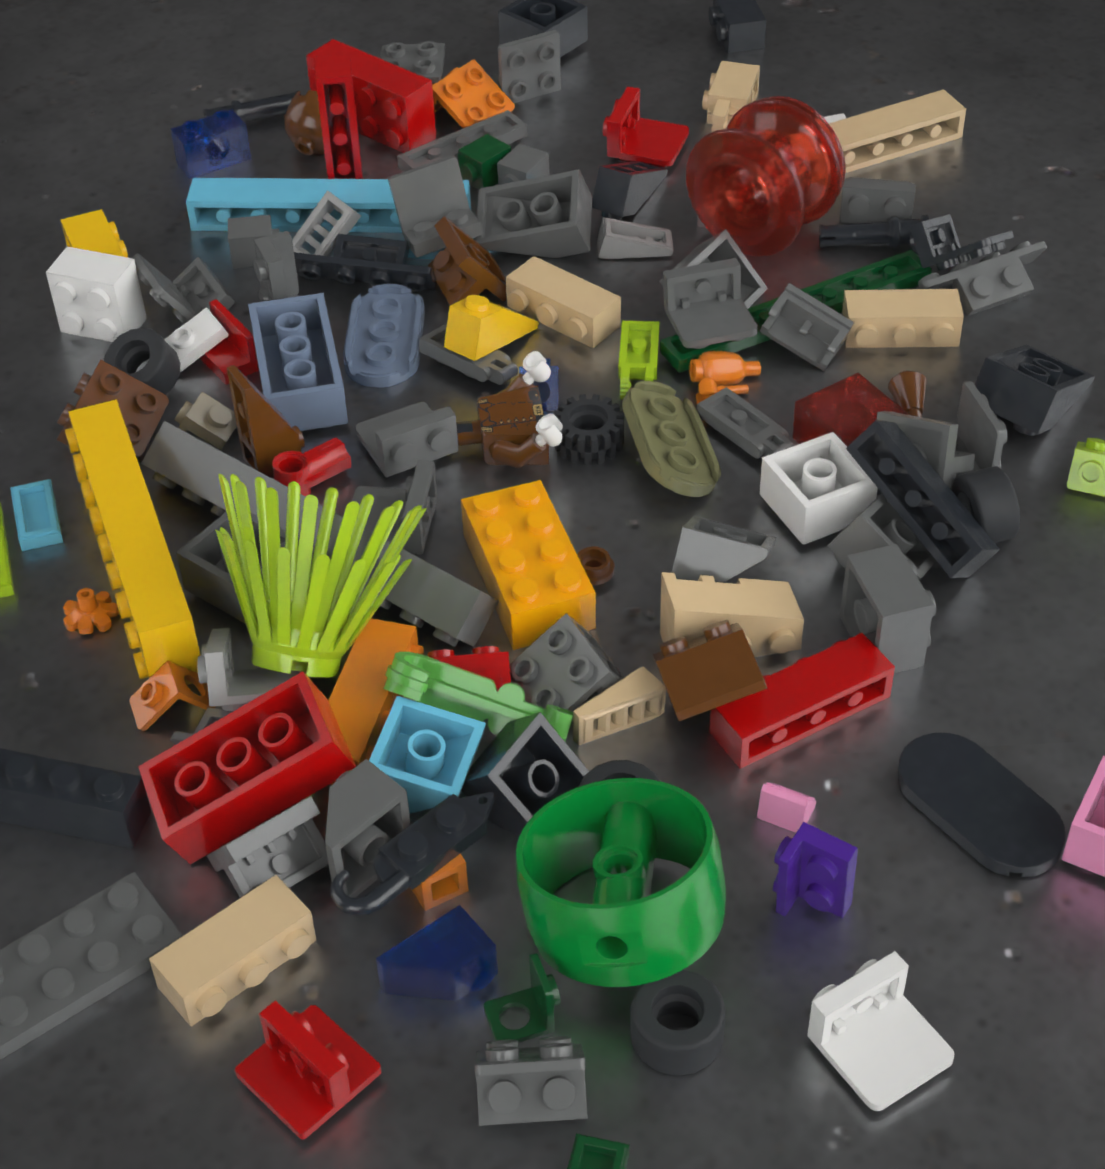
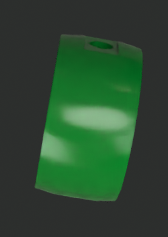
[516,778,726,987]

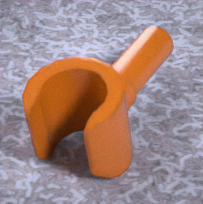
[696,378,749,404]

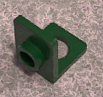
[483,953,561,1043]

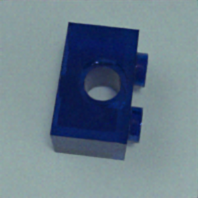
[170,109,251,179]

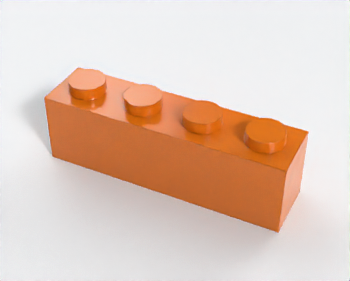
[328,618,424,785]

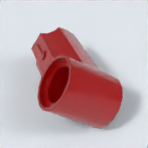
[272,437,351,497]

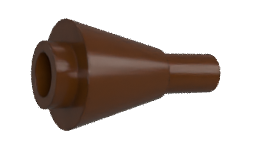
[888,371,927,417]

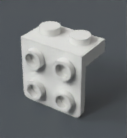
[807,951,954,1111]

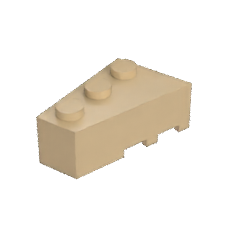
[660,572,804,657]

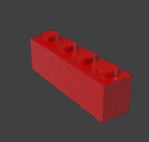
[315,54,363,179]
[709,632,895,769]

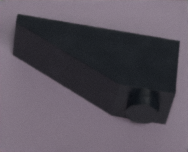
[592,161,668,220]

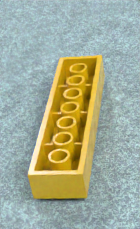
[65,399,201,685]

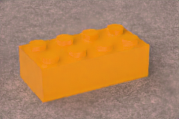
[461,480,596,650]

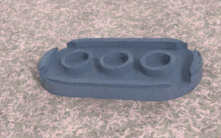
[343,284,425,388]

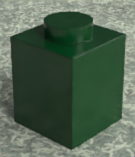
[458,134,511,190]

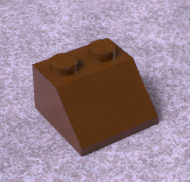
[653,620,767,721]

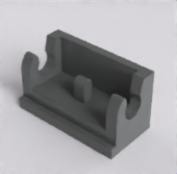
[760,283,854,371]

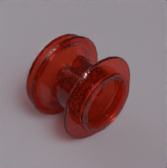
[686,96,846,257]

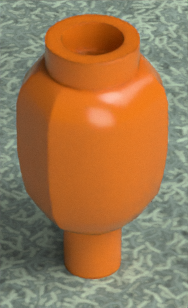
[689,351,761,386]

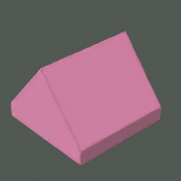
[757,782,817,833]

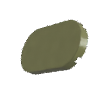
[622,381,721,497]

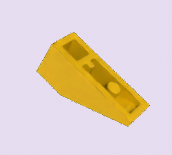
[444,295,539,361]

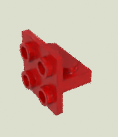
[235,1000,381,1139]

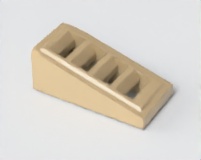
[573,666,666,745]

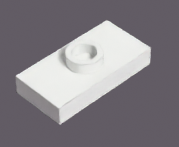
[164,307,229,372]

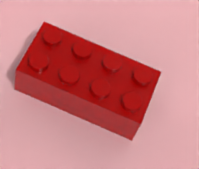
[306,39,436,153]
[138,671,356,865]

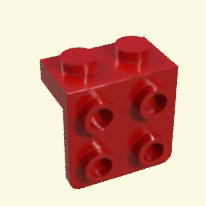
[603,86,689,167]

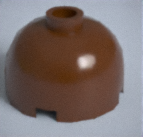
[284,90,325,156]

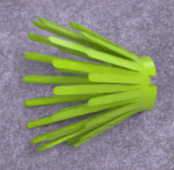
[215,474,427,678]

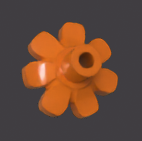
[63,588,119,634]

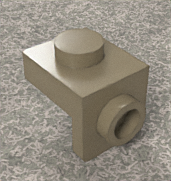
[174,392,237,450]

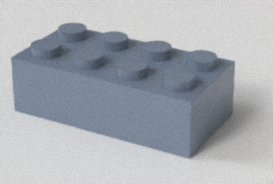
[248,293,348,431]

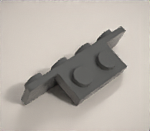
[917,241,1047,316]

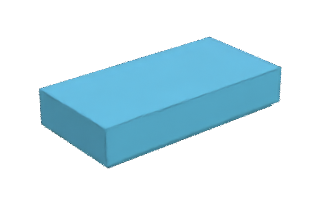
[10,479,64,552]

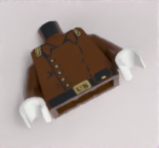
[456,351,563,468]

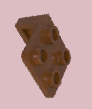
[57,360,169,459]

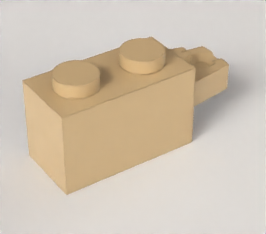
[702,61,760,134]

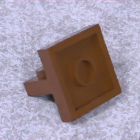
[427,216,507,305]

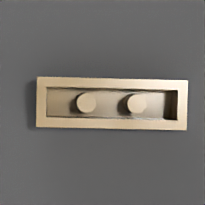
[506,256,621,348]
[842,289,964,348]
[149,875,317,1027]

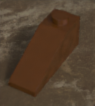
[227,365,305,478]

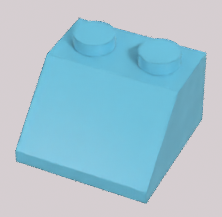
[369,696,486,814]

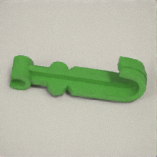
[383,652,573,741]

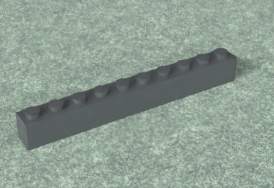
[141,421,499,647]

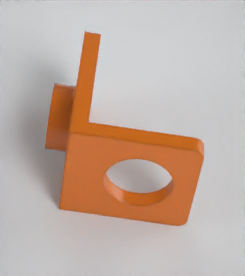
[129,661,216,731]

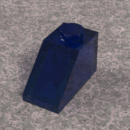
[376,905,498,1001]

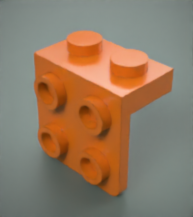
[432,59,515,128]

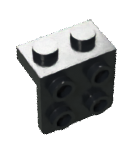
[909,214,1014,271]

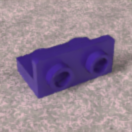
[772,822,858,919]

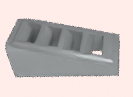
[292,190,361,256]
[596,218,674,259]

